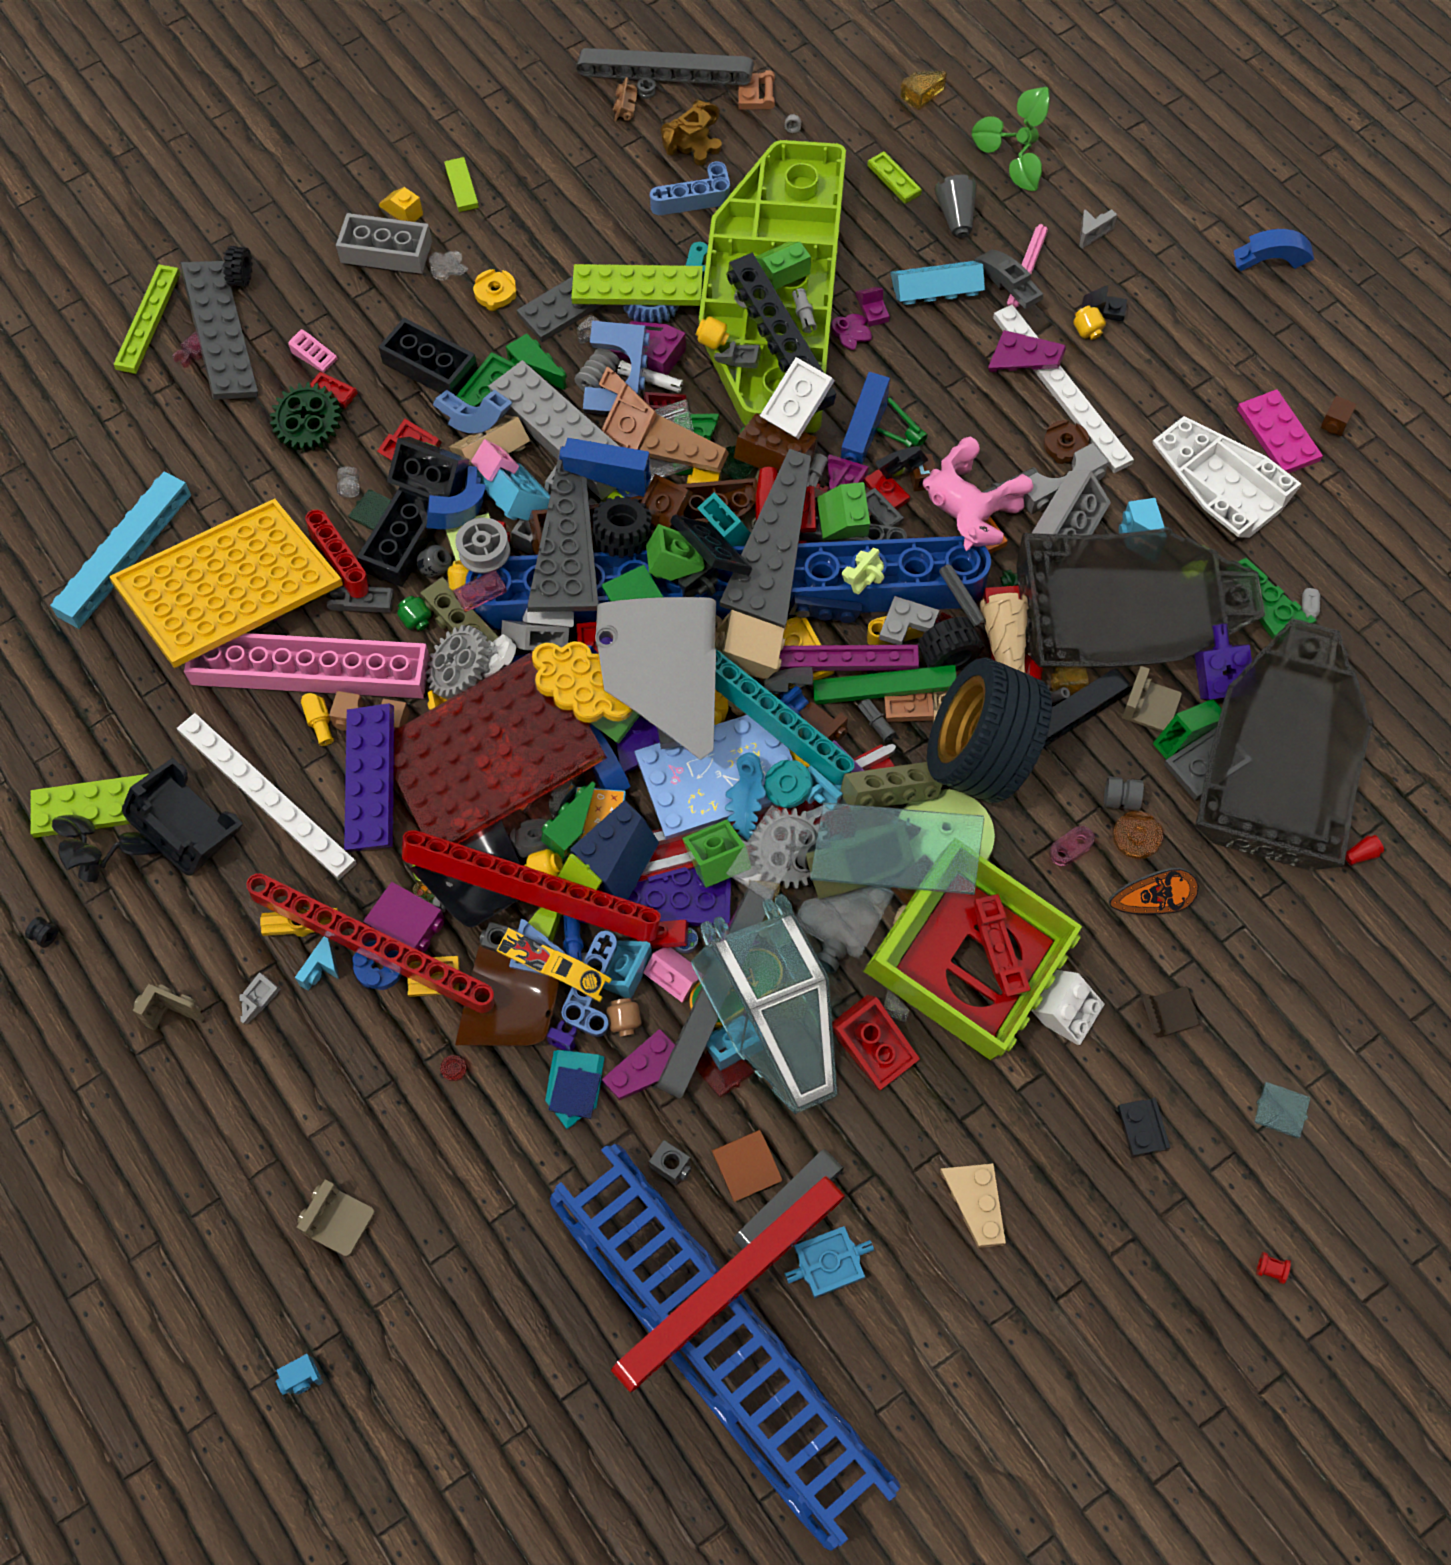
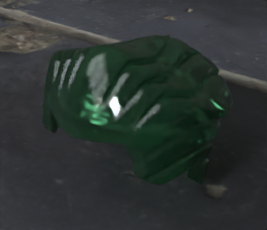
[722,445,754,480]

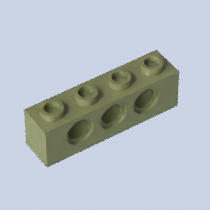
[420,577,499,642]
[840,762,942,811]

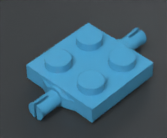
[784,1226,874,1299]

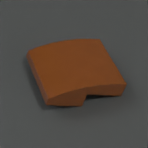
[711,1130,783,1202]

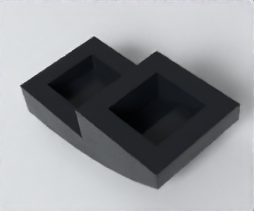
[875,446,928,479]

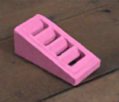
[288,329,338,373]

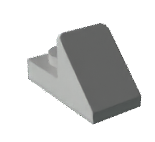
[1079,209,1117,249]

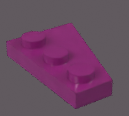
[602,1029,675,1101]

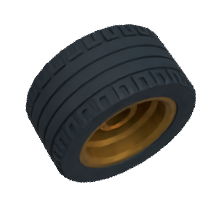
[927,657,1052,803]

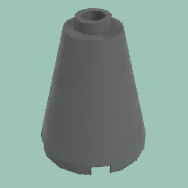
[935,175,977,238]

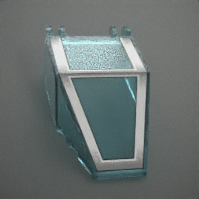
[691,894,837,1114]

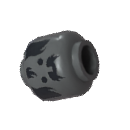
[417,545,452,578]

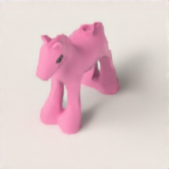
[923,437,1033,551]

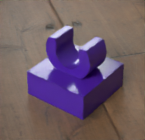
[546,1020,577,1052]

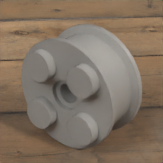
[455,517,510,573]

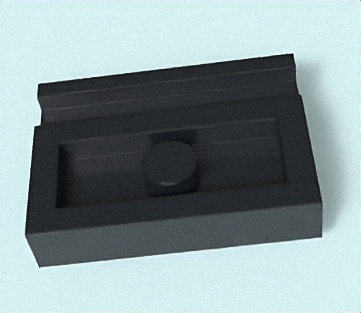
[1117,1098,1171,1158]

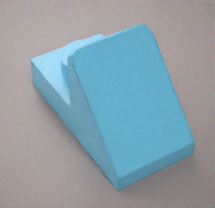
[295,936,339,990]

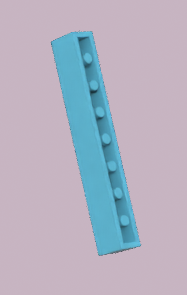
[50,471,191,629]

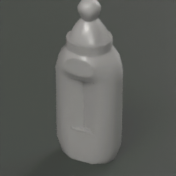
[1302,588,1320,627]

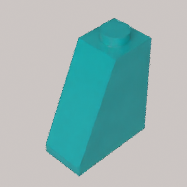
[697,492,751,546]

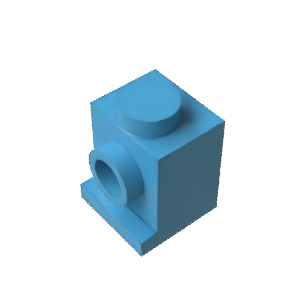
[276,1354,323,1395]

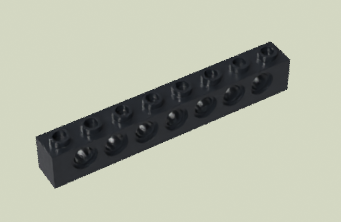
[726,252,837,413]

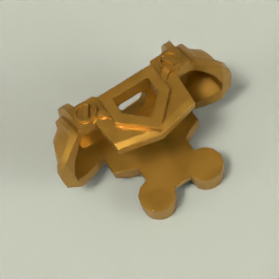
[661,99,722,166]

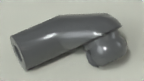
[1046,685,1070,704]

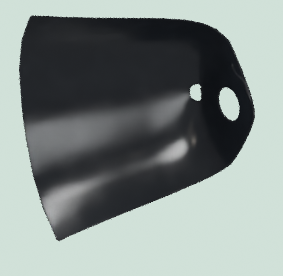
[410,815,521,927]

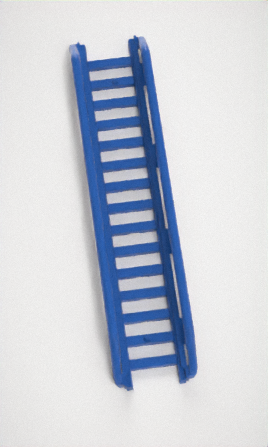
[550,1144,901,1551]

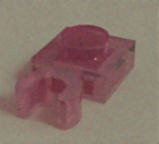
[172,331,202,368]

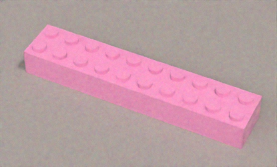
[184,633,430,699]

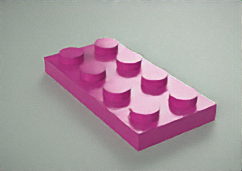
[1237,389,1323,473]

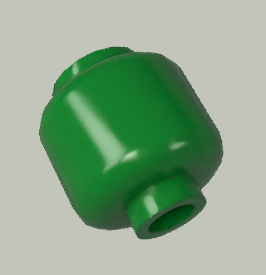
[397,596,432,631]

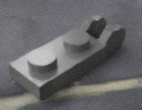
[327,587,394,613]

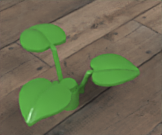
[972,87,1050,191]

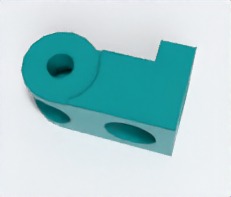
[686,242,708,285]

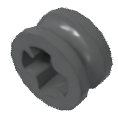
[637,78,656,99]

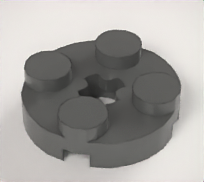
[510,819,550,858]

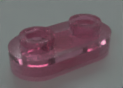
[1049,826,1094,866]

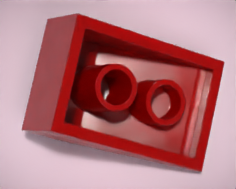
[830,995,920,1090]

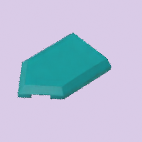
[545,1050,605,1130]

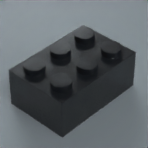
[387,437,470,498]

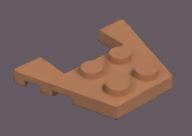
[598,367,657,450]

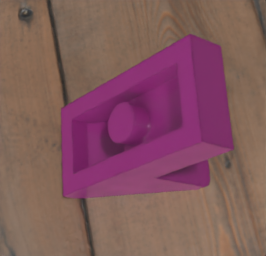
[855,287,890,327]

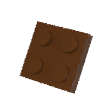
[641,474,693,530]

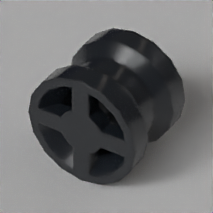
[25,917,58,948]

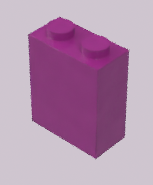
[363,882,445,953]

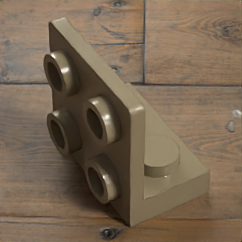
[1122,666,1182,732]

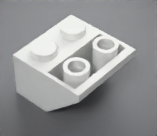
[1031,970,1105,1045]

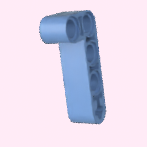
[650,161,730,215]
[562,931,617,1037]

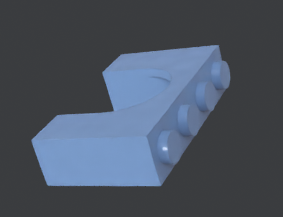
[583,321,650,415]

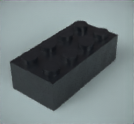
[378,318,478,396]
[357,487,437,587]

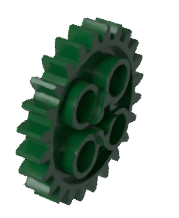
[270,382,343,452]

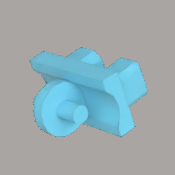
[806,766,843,812]

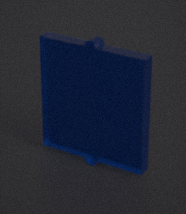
[549,1067,601,1119]

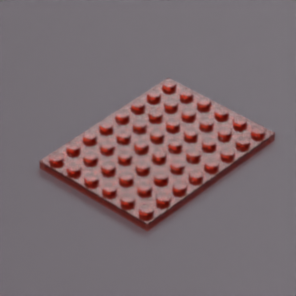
[394,651,607,844]

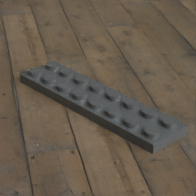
[181,261,258,400]

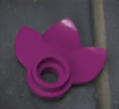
[831,314,872,350]

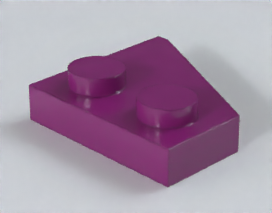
[828,454,869,491]

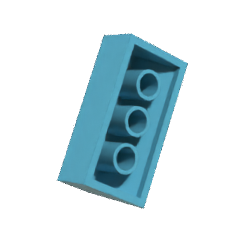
[890,261,985,305]
[477,462,550,521]

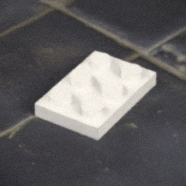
[760,357,835,439]

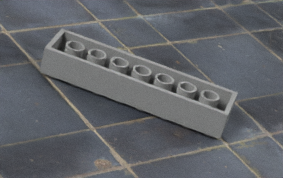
[488,360,619,500]

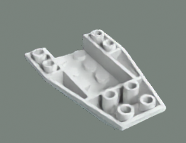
[1152,416,1301,538]

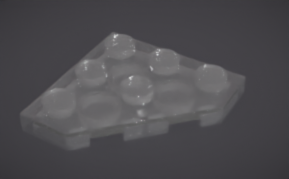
[795,883,894,959]

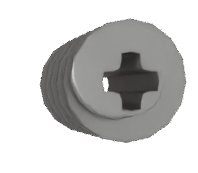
[575,348,620,392]

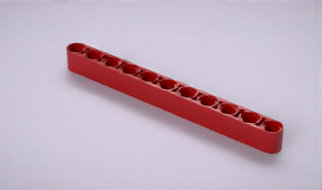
[401,830,661,942]
[246,873,495,1013]
[611,1176,846,1393]

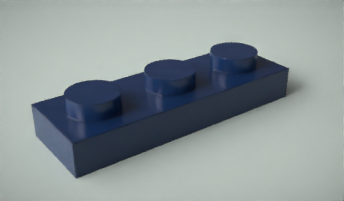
[788,595,862,623]

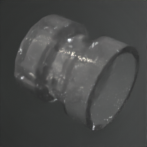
[337,466,360,498]

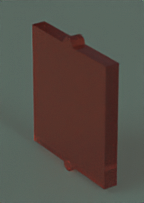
[695,1047,754,1098]

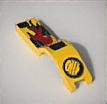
[496,928,612,1002]

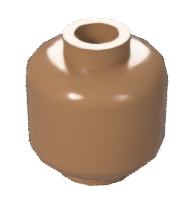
[606,998,642,1037]

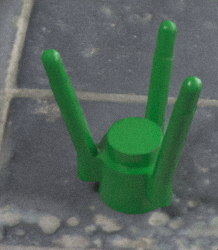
[877,398,928,448]

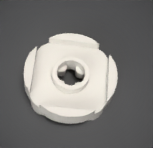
[480,634,516,681]

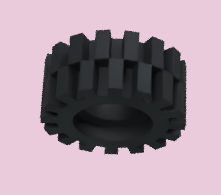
[223,246,253,287]

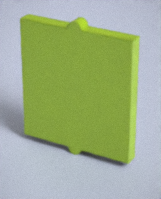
[558,854,602,890]

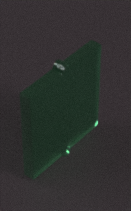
[348,489,391,530]

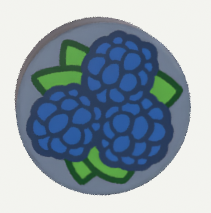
[675,927,698,954]

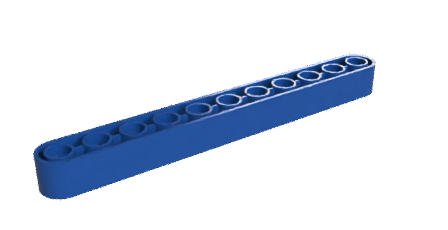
[466,536,991,629]

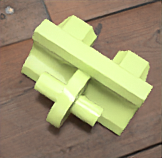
[842,548,884,594]

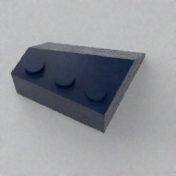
[570,800,659,900]

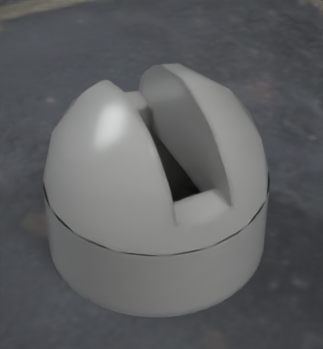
[785,114,801,133]

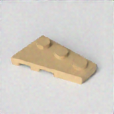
[940,1164,1006,1248]

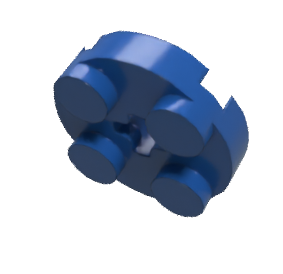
[353,940,402,990]

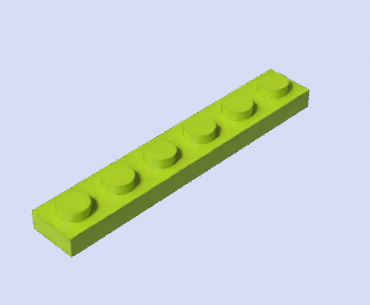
[113,264,181,374]

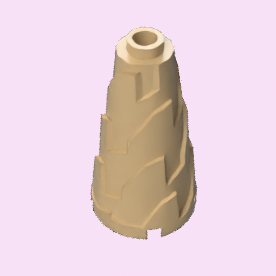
[980,593,1029,673]

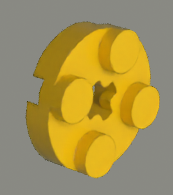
[473,269,517,311]

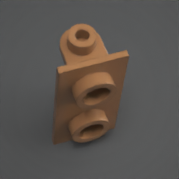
[613,77,638,121]

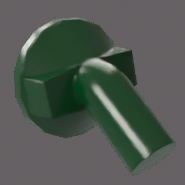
[1000,569,1032,587]

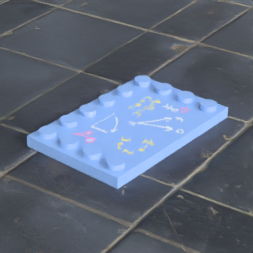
[634,715,793,840]

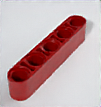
[305,509,369,598]

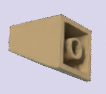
[715,610,785,679]

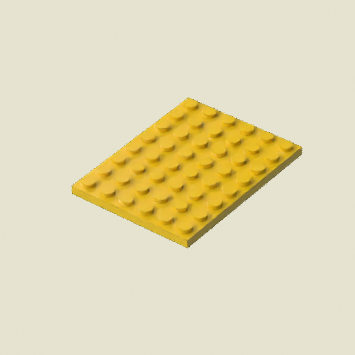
[109,499,343,668]

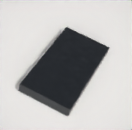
[670,514,752,576]

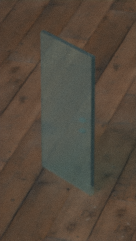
[810,803,984,895]

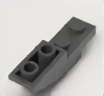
[975,249,1043,309]

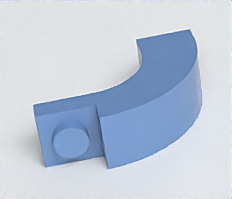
[433,389,512,433]

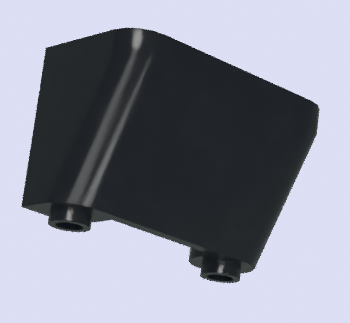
[122,758,243,876]

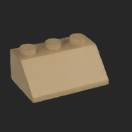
[449,415,530,467]

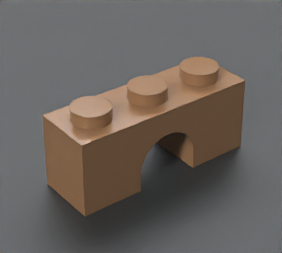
[329,691,410,738]

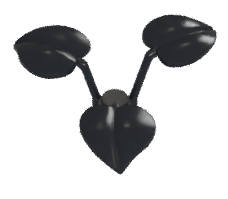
[52,815,161,882]

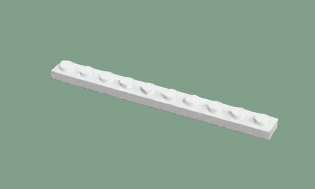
[993,305,1134,473]
[177,713,357,880]

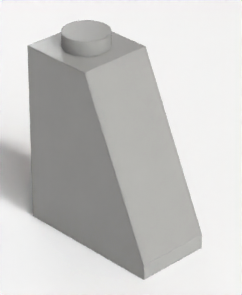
[501,620,569,650]

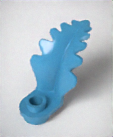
[725,752,766,840]

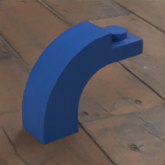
[1234,229,1314,271]
[426,466,485,529]
[568,724,631,791]

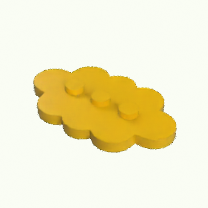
[532,641,633,723]

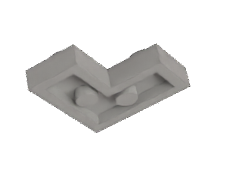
[879,596,939,645]

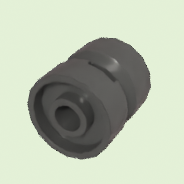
[1104,776,1144,811]

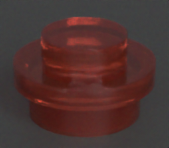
[440,1055,467,1081]

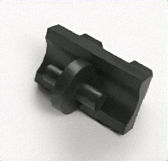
[677,558,720,597]

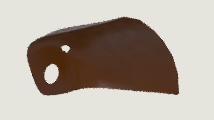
[455,946,559,1046]

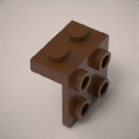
[799,702,848,754]

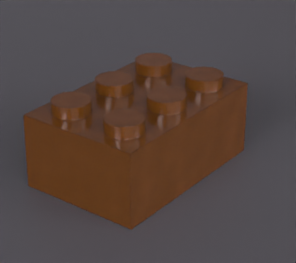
[734,413,817,473]

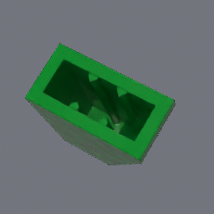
[1153,699,1228,760]

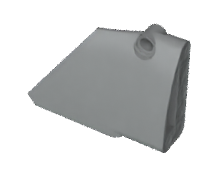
[595,597,716,760]

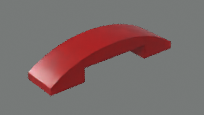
[974,894,1031,997]

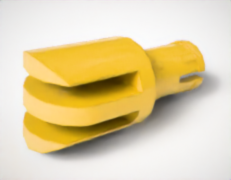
[301,693,334,746]

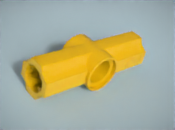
[260,908,339,937]

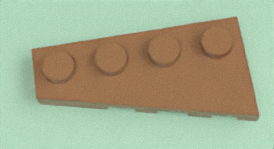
[640,414,729,473]

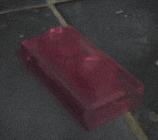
[453,570,507,612]

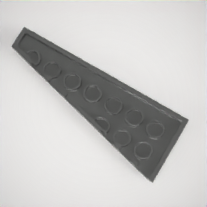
[527,447,598,612]
[720,449,811,630]

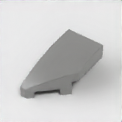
[239,972,281,1024]

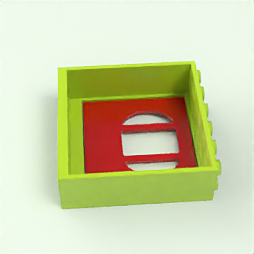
[863,838,1082,1060]

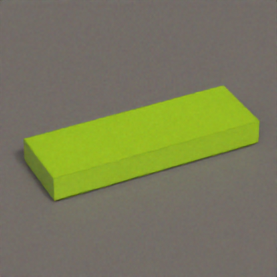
[867,152,922,204]
[444,157,479,212]

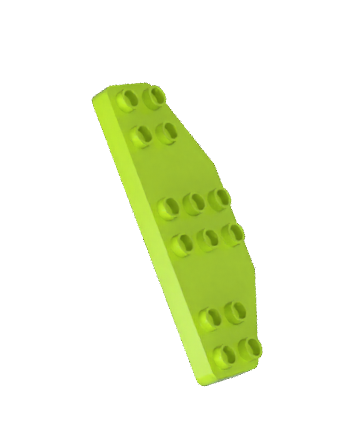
[699,140,846,433]

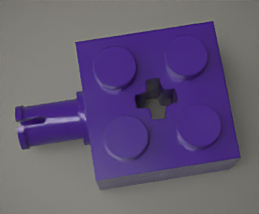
[1194,623,1256,700]

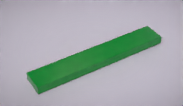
[813,665,957,705]

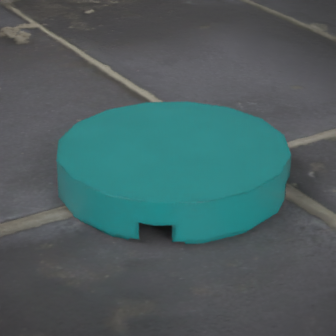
[764,760,813,809]

